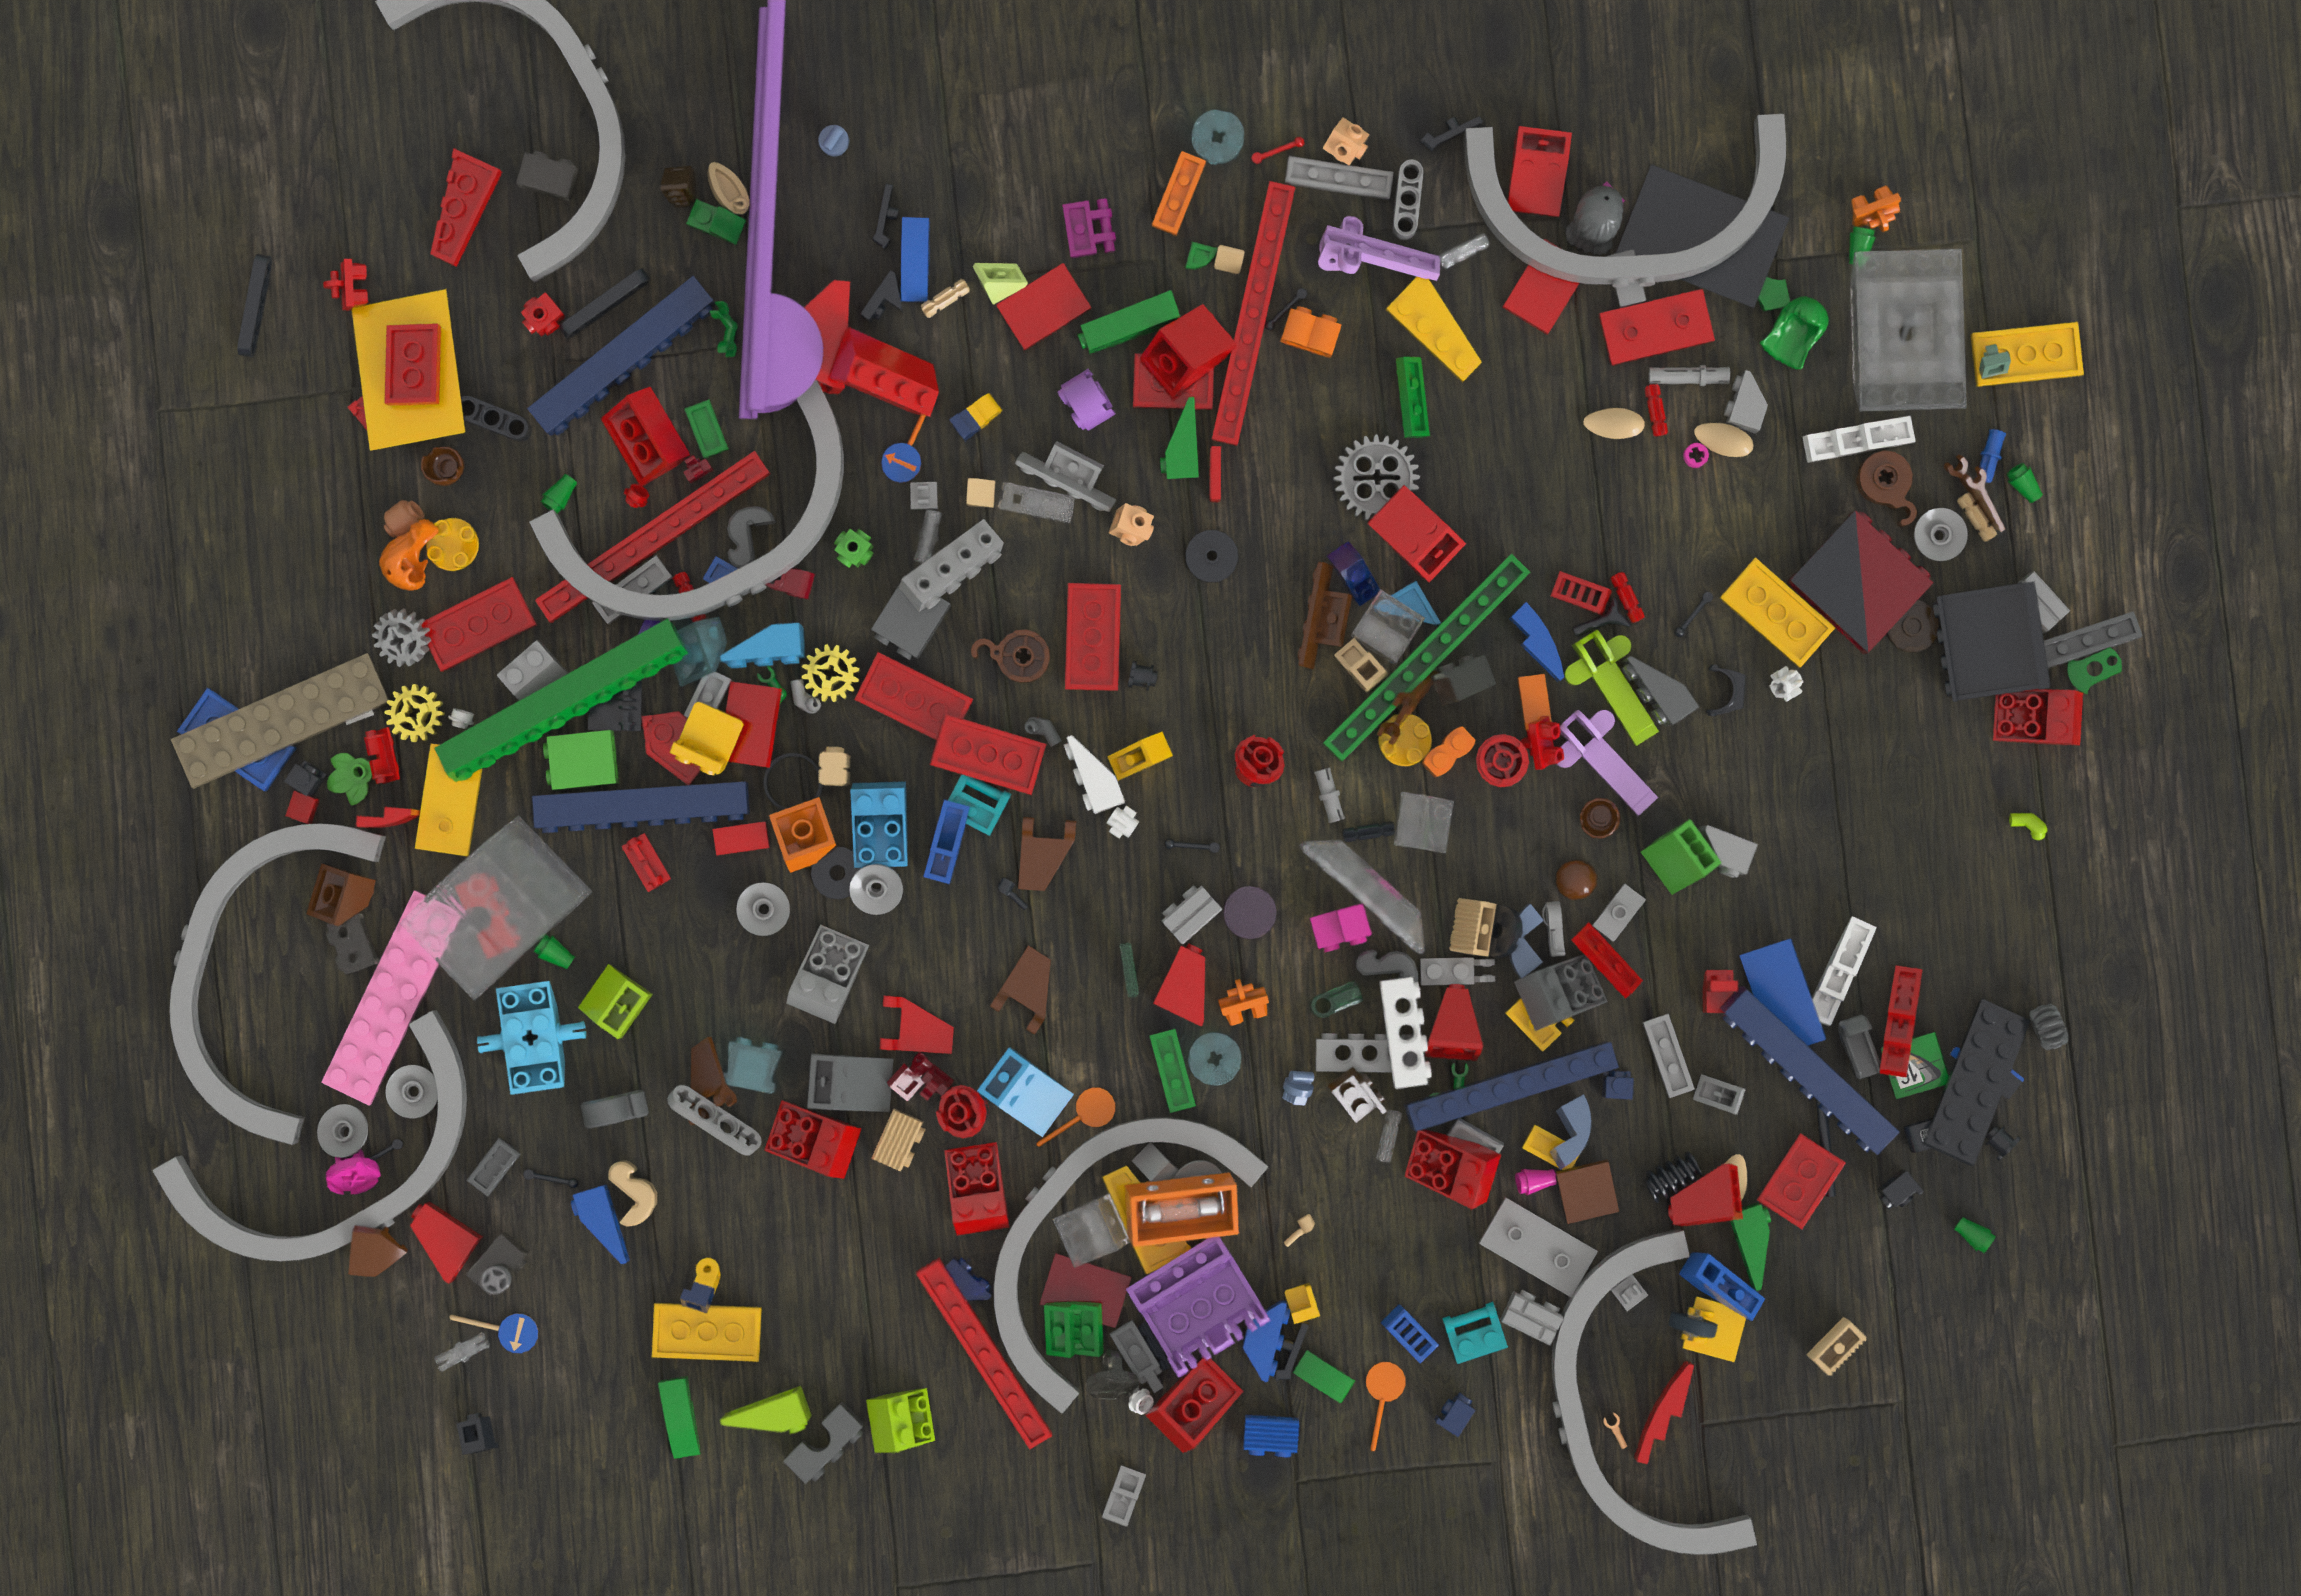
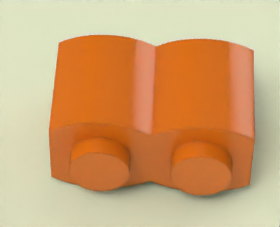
[1280,306,1341,358]
[1422,727,1476,777]

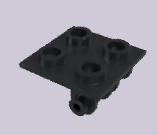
[588,679,642,731]

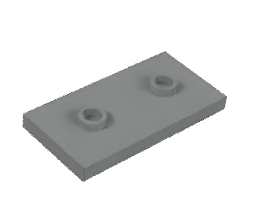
[1479,1197,1598,1297]

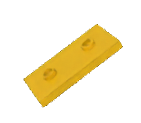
[1971,322,2084,387]
[1720,558,1835,668]
[415,744,482,856]
[652,1303,762,1362]

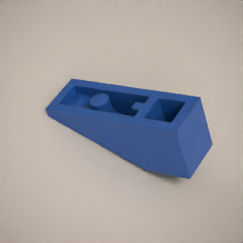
[571,1184,630,1264]
[1679,1252,1765,1321]

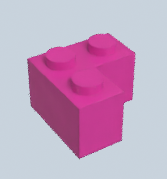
[1309,904,1372,952]

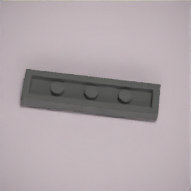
[2044,611,2143,668]

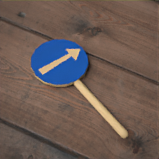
[449,1313,538,1353]

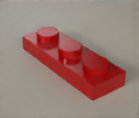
[1571,922,1643,998]

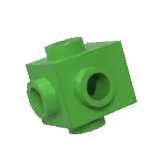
[834,529,874,568]

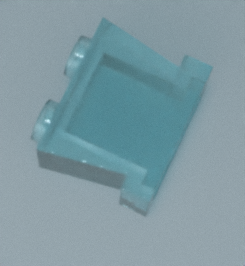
[723,1037,783,1094]

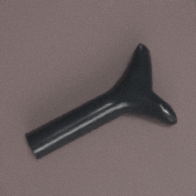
[1572,597,1631,637]

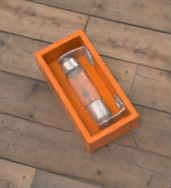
[1125,1172,1239,1247]

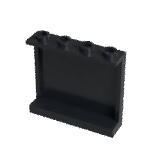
[1933,581,2051,702]

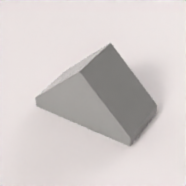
[1693,1074,1746,1115]
[1132,1142,1179,1182]

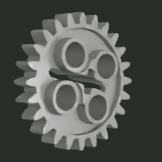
[1333,435,1420,520]

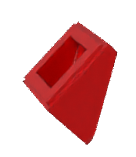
[286,791,320,824]

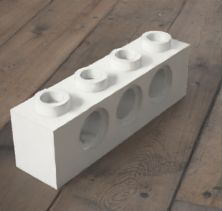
[1379,977,1431,1088]

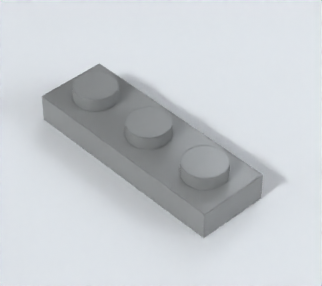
[592,556,673,625]
[1642,1014,1695,1098]

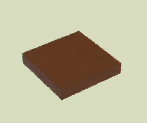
[1555,1159,1619,1224]

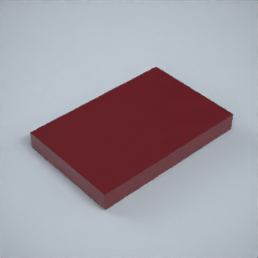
[1040,1253,1132,1328]

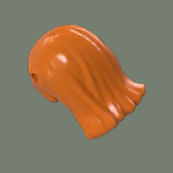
[379,519,439,591]

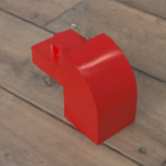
[1703,970,1738,1013]

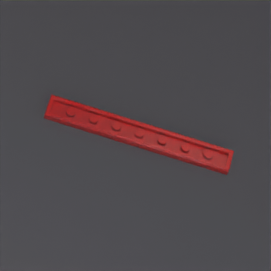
[916,1258,1052,1450]

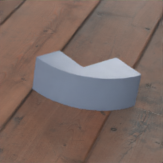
[1509,904,1544,978]
[1549,1094,1591,1170]

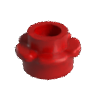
[624,484,649,508]

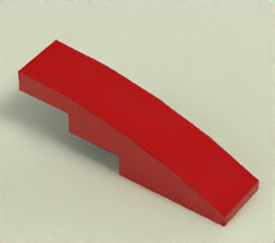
[1880,966,1922,1078]
[1634,1361,1694,1464]

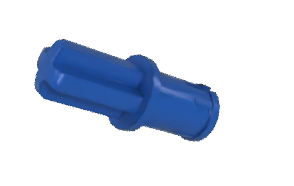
[1980,429,2006,483]

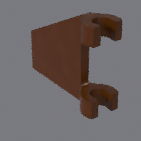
[1944,454,2005,532]
[1377,670,1439,745]
[1018,817,1077,891]
[990,946,1051,1035]
[688,1037,737,1125]

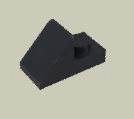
[861,270,903,323]

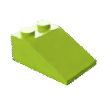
[720,1386,812,1434]

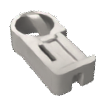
[1542,901,1565,957]

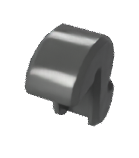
[727,506,777,569]
[1355,950,1418,999]
[1838,1014,1881,1079]
[580,1090,649,1129]

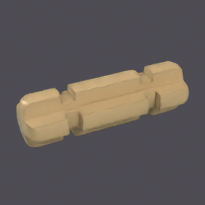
[921,279,970,317]
[1957,493,1997,542]

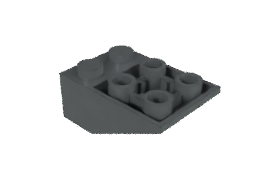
[1621,656,1699,727]
[1514,954,1608,1031]
[808,1053,894,1112]

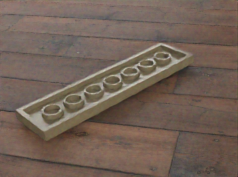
[171,653,389,789]

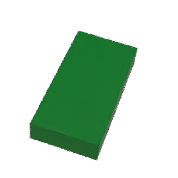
[685,400,729,459]

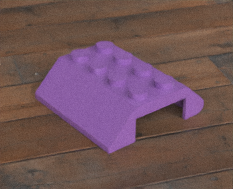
[1126,1236,1271,1377]

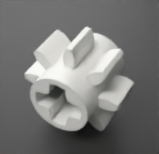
[1769,666,1803,702]
[1107,806,1140,839]

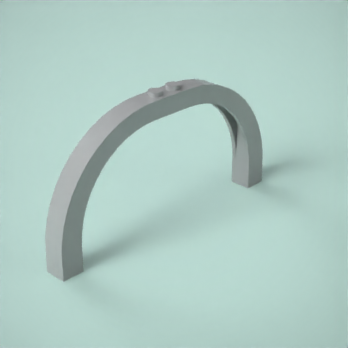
[375,0,625,282]
[1464,114,1786,288]
[530,380,844,621]
[170,824,386,1145]
[152,1010,467,1261]
[994,1117,1268,1413]
[1552,1229,1757,1554]

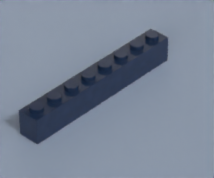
[527,276,716,436]
[532,782,750,833]
[1720,985,1899,1155]
[1404,1041,1619,1131]

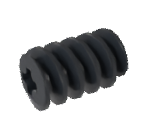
[1643,1151,1703,1203]

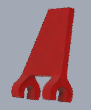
[880,995,954,1054]

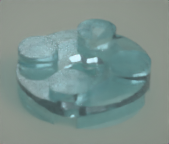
[1192,110,1244,165]
[1188,1032,1241,1086]

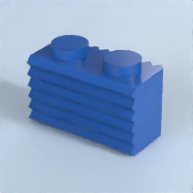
[1243,1414,1299,1457]

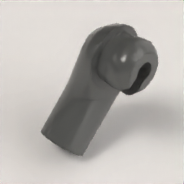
[1024,717,1062,747]

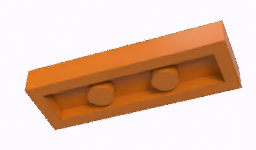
[1152,151,1206,236]

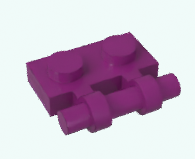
[1063,199,1116,258]

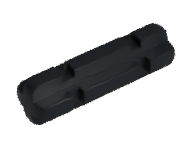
[1343,821,1395,842]
[1138,1321,1172,1371]

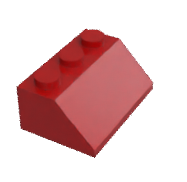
[601,387,690,486]

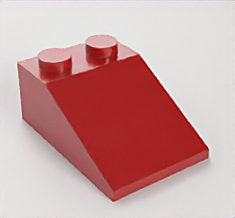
[1145,1356,1243,1453]

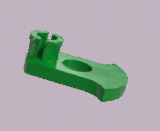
[2068,647,2122,695]

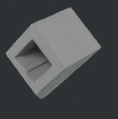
[1724,370,1768,434]

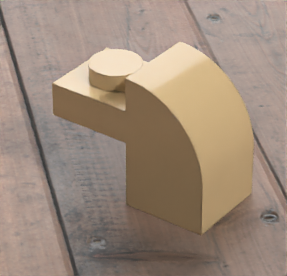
[1334,638,1388,693]

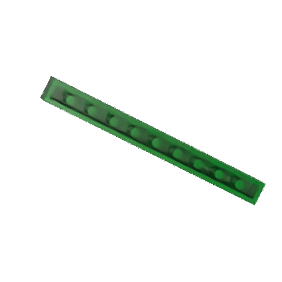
[1322,554,1530,762]
[434,619,688,782]

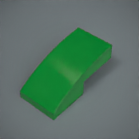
[1293,1350,1355,1403]

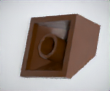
[306,863,376,926]

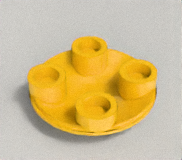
[426,518,479,571]
[1379,714,1432,766]

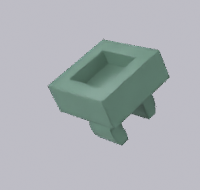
[1979,344,2011,379]

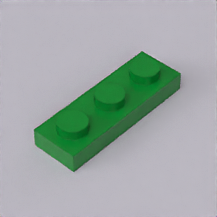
[1396,357,1430,438]
[1150,1029,1196,1113]

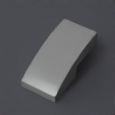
[1101,1465,1146,1527]

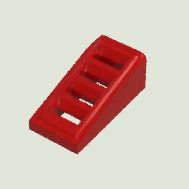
[1551,571,1612,615]

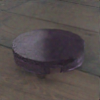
[1223,886,1277,939]

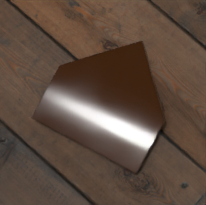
[348,1225,408,1277]

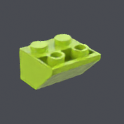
[578,964,653,1039]
[866,1388,935,1453]

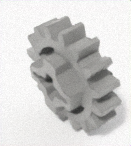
[372,608,431,667]

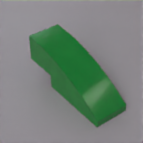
[658,1376,701,1459]

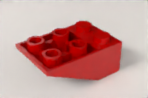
[1507,126,1572,217]
[1367,485,1466,582]
[1993,689,2083,746]
[764,1100,861,1179]
[1405,1129,1501,1209]
[944,1142,1009,1235]

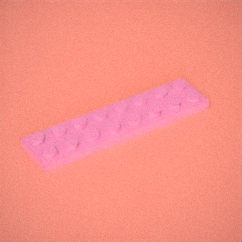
[321,890,464,1105]

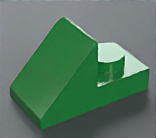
[686,199,746,245]

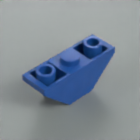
[1243,1300,1291,1382]

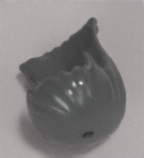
[1566,186,1623,255]

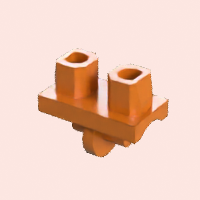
[1851,186,1901,232]
[1218,979,1269,1026]

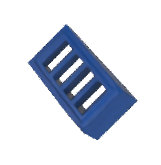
[1381,1305,1439,1363]

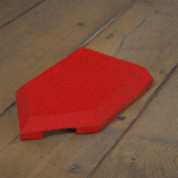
[641,711,701,785]

